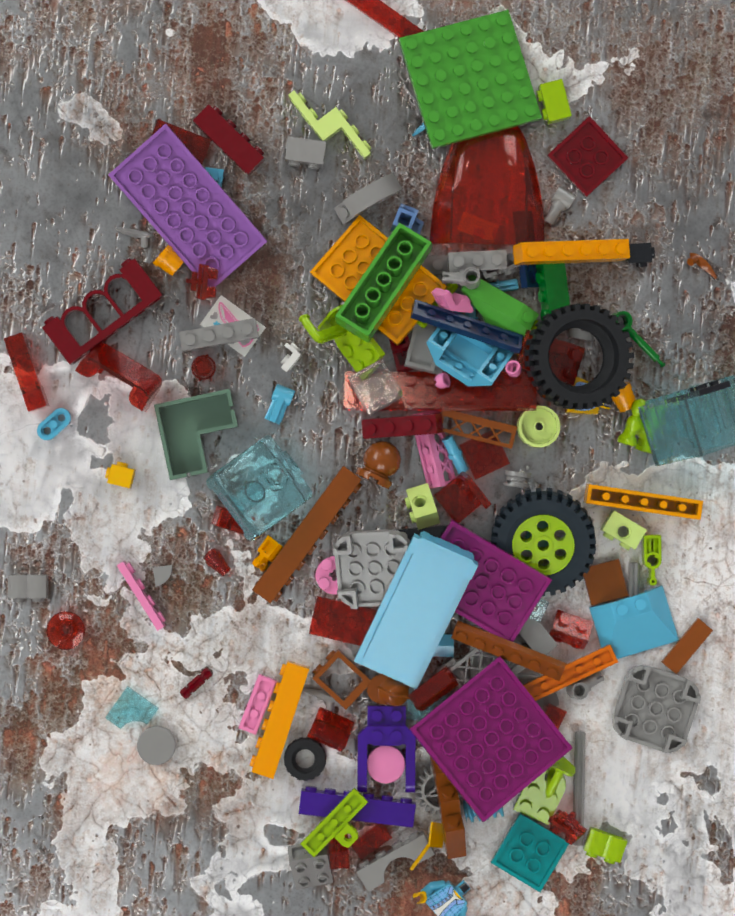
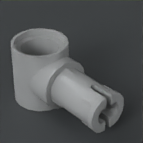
[544,186,576,226]
[442,267,481,290]
[566,671,604,700]

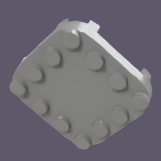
[333,529,410,609]
[612,665,701,753]

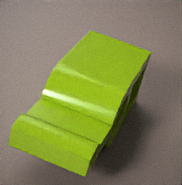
[641,535,662,585]

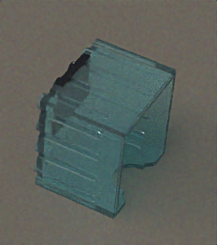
[638,375,735,466]

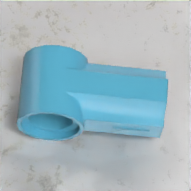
[264,384,295,425]

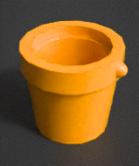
[153,244,184,276]
[611,382,636,413]

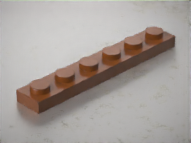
[451,620,566,681]

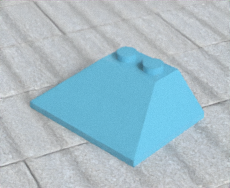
[426,311,514,386]
[589,586,679,659]

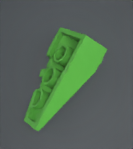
[461,275,539,337]

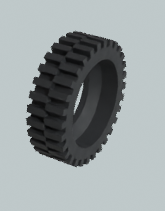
[524,304,634,409]

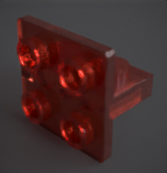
[307,707,354,752]

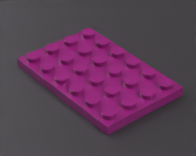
[440,519,552,642]

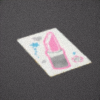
[200,295,266,357]

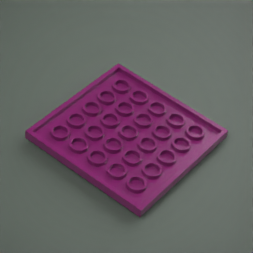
[409,656,573,822]

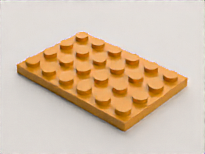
[310,215,448,346]

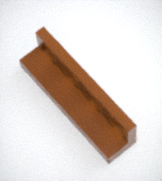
[441,408,517,449]

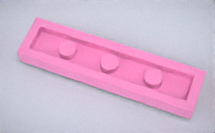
[117,561,166,631]

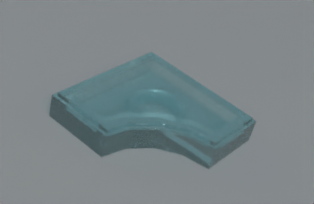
[105,686,159,729]

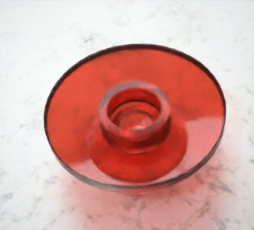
[46,611,85,650]

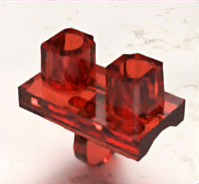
[186,264,218,300]
[548,809,587,845]
[329,834,350,869]

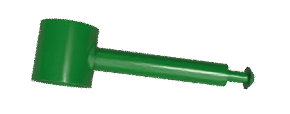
[612,311,665,367]

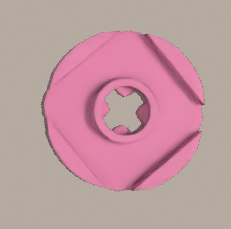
[316,556,338,594]

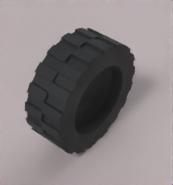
[284,737,326,781]

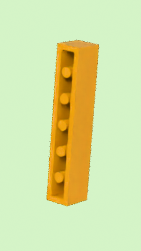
[513,239,630,265]
[583,484,703,520]
[249,660,310,779]

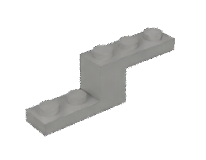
[422,250,507,275]

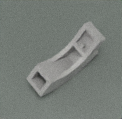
[334,173,402,225]

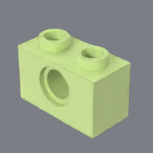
[404,483,440,530]
[600,510,647,551]

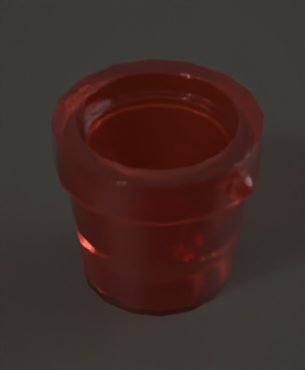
[191,354,216,381]

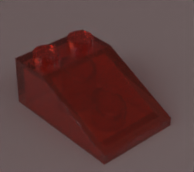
[517,330,585,385]

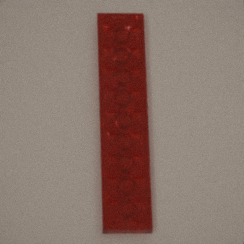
[343,372,537,411]

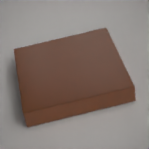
[583,559,629,605]

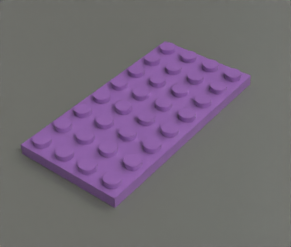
[108,124,268,292]

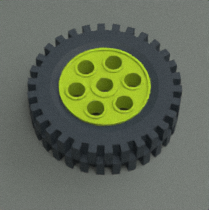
[491,488,596,596]

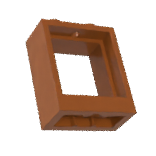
[312,649,371,710]

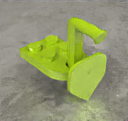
[299,305,385,379]
[513,756,575,825]

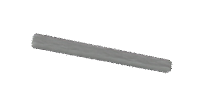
[572,731,586,846]

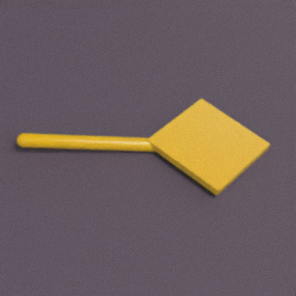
[410,822,444,871]

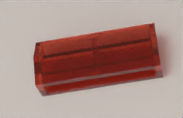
[408,666,459,712]

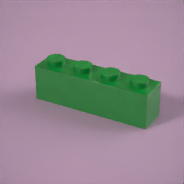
[536,263,570,320]

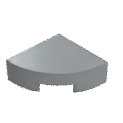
[153,565,173,586]

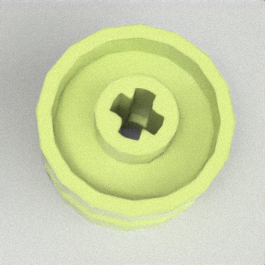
[516,405,561,448]

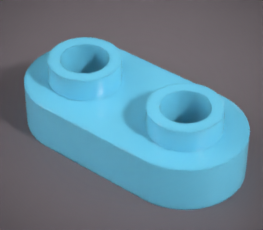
[37,408,71,440]

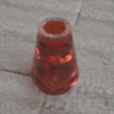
[203,548,231,576]

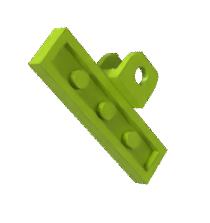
[300,788,368,857]

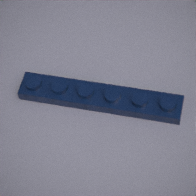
[410,299,523,354]

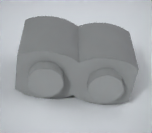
[8,574,49,602]

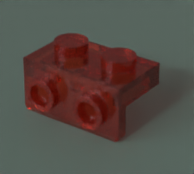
[549,610,594,649]

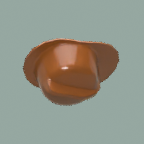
[367,674,410,706]

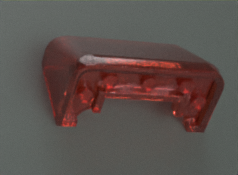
[75,343,162,412]

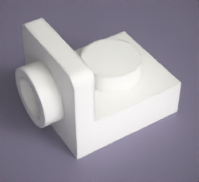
[281,343,302,373]

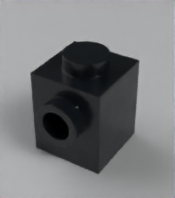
[626,243,655,268]

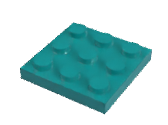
[490,813,570,892]

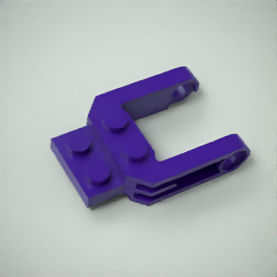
[357,705,416,793]

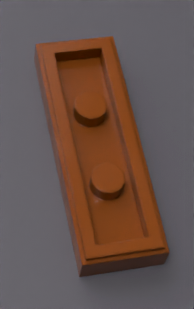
[661,618,713,674]

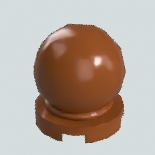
[356,441,401,489]

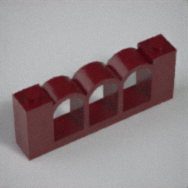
[42,258,164,365]

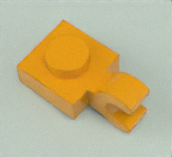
[252,535,283,572]

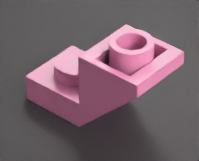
[431,287,474,313]

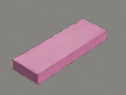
[239,674,277,735]

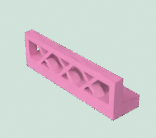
[413,408,457,489]

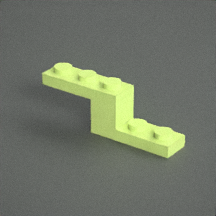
[288,90,371,160]

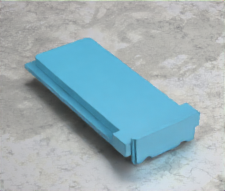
[354,531,478,689]

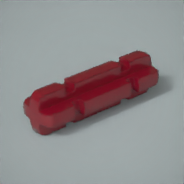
[180,668,213,699]

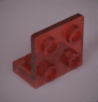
[434,471,492,523]

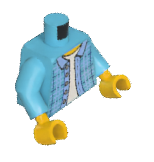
[413,880,471,916]

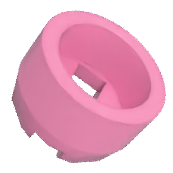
[505,360,521,377]
[434,372,450,389]

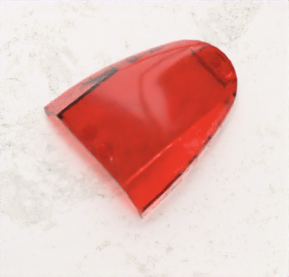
[429,126,545,245]

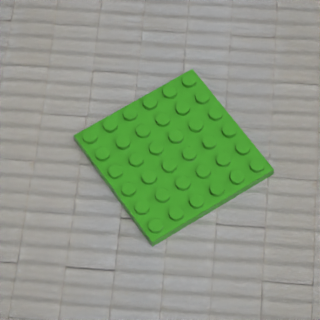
[398,10,542,149]

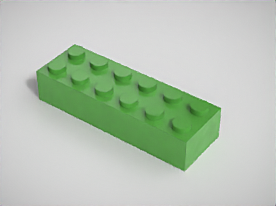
[335,223,432,343]

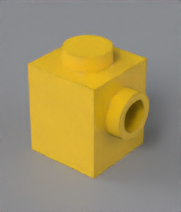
[105,461,136,488]

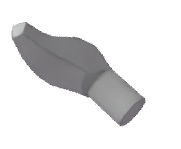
[116,228,152,248]
[302,688,336,711]

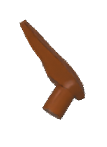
[687,253,717,279]

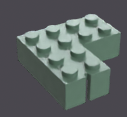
[154,389,239,480]

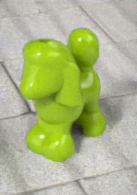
[617,399,668,454]

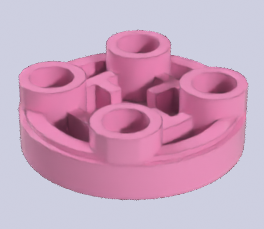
[367,746,405,784]

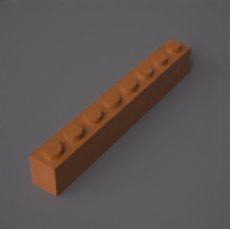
[252,466,362,603]

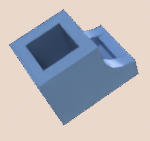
[390,203,424,235]

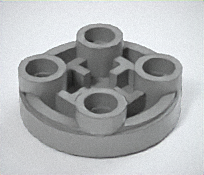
[137,726,176,765]

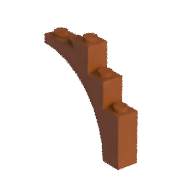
[429,755,467,859]

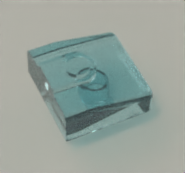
[206,435,313,541]

